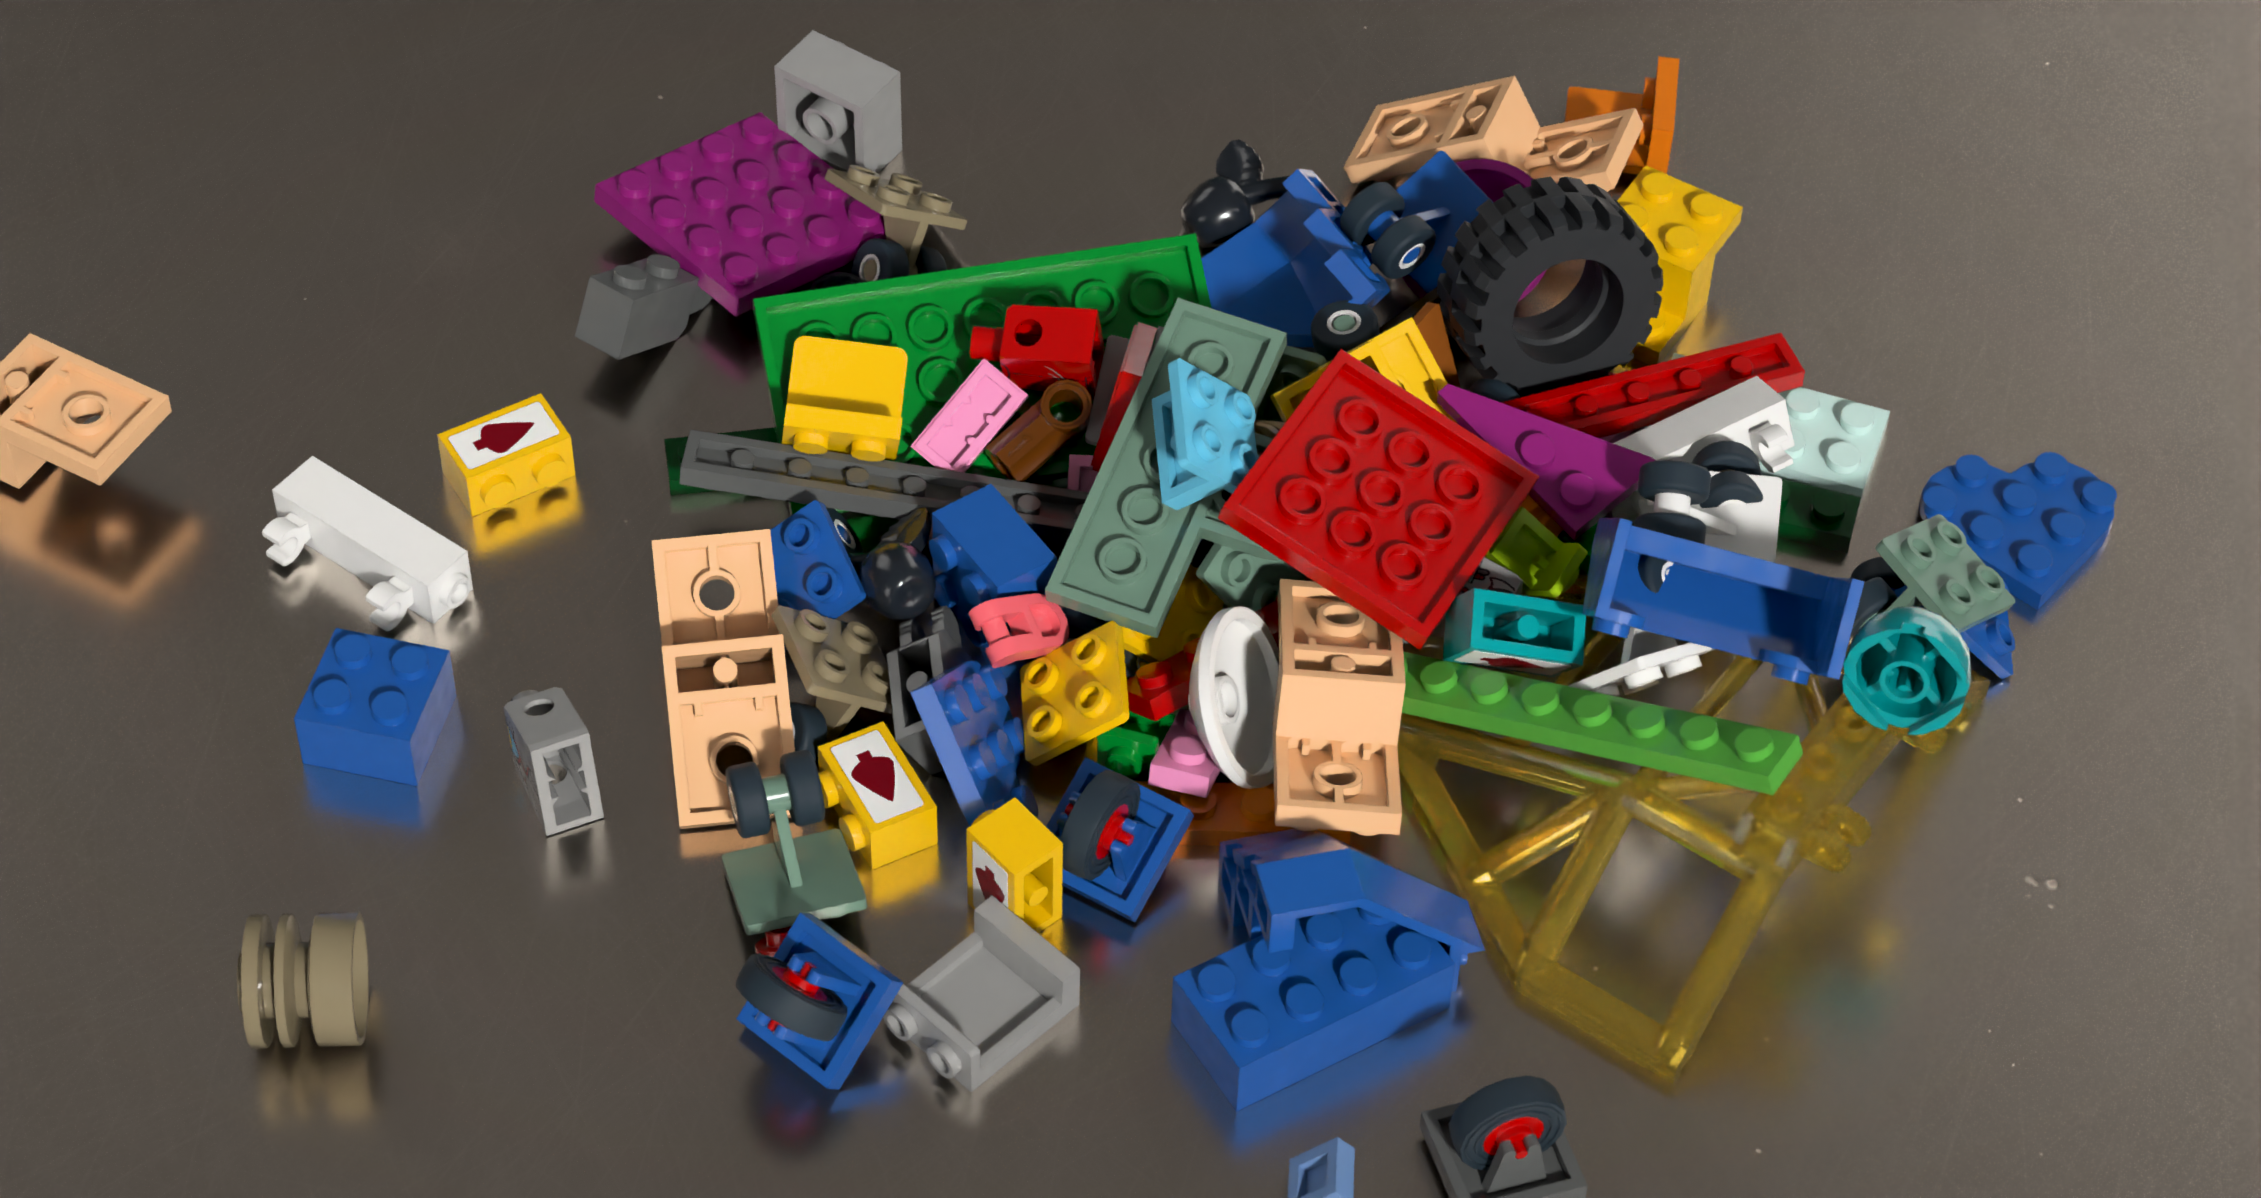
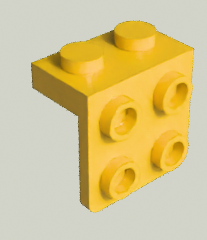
[782,336,908,461]

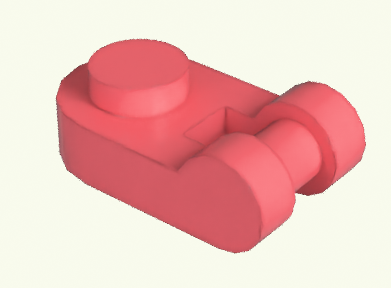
[968,593,1069,668]

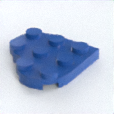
[1919,452,2117,610]
[910,661,1038,826]

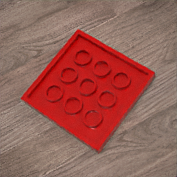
[1218,349,1539,650]

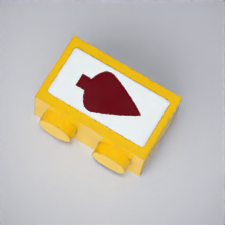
[437,393,575,517]
[818,721,938,870]
[966,797,1063,933]

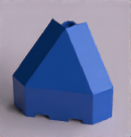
[1201,169,1391,347]
[1218,829,1485,992]

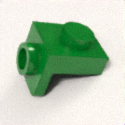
[1097,711,1176,781]

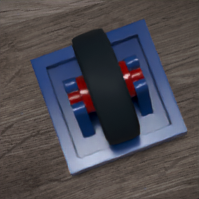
[1046,757,1194,923]
[736,912,904,1090]

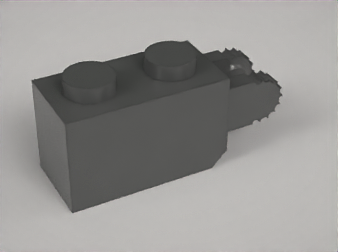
[575,254,712,360]
[887,605,973,775]

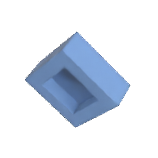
[1288,1137,1355,1198]

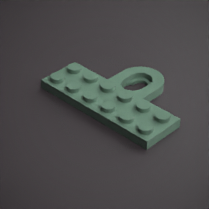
[1045,298,1287,638]

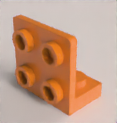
[1565,56,1680,175]

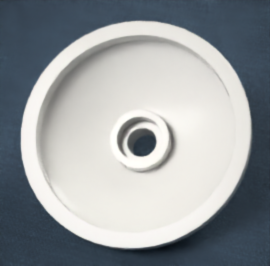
[1188,606,1280,789]

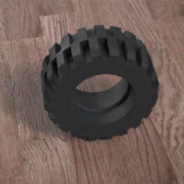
[1437,177,1664,397]

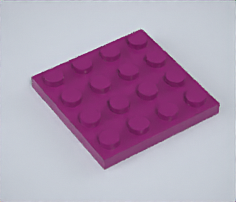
[594,112,886,316]

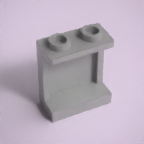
[883,896,1080,1093]

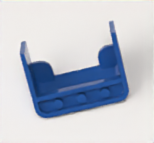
[1582,518,1864,685]

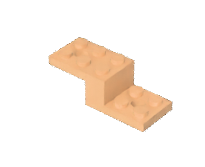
[1343,76,1644,192]
[0,333,172,489]
[651,529,795,829]
[1272,579,1406,836]

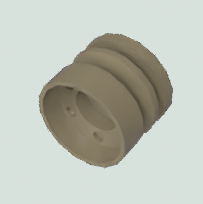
[237,911,369,1049]

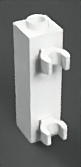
[1605,376,1795,523]
[262,456,473,631]

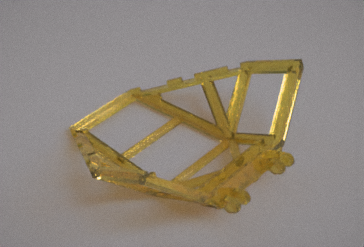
[1397,575,1990,1084]

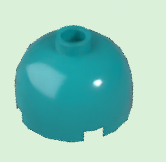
[1842,607,1971,735]

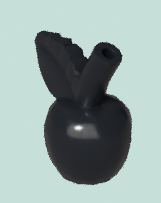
[1180,139,1289,250]
[848,507,936,619]

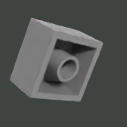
[774,30,902,174]

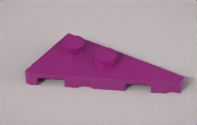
[1437,384,1656,541]

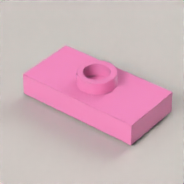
[910,359,1029,473]

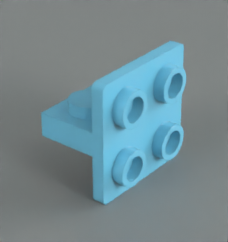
[1152,358,1259,510]

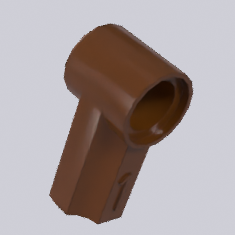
[985,379,1092,482]

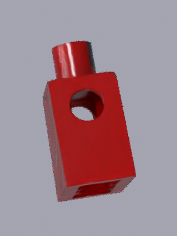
[970,305,1105,400]

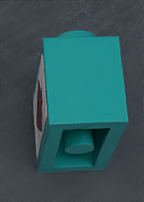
[1443,588,1586,677]

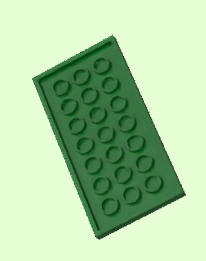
[752,233,1211,515]

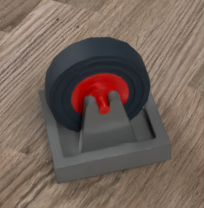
[1420,1075,1588,1198]

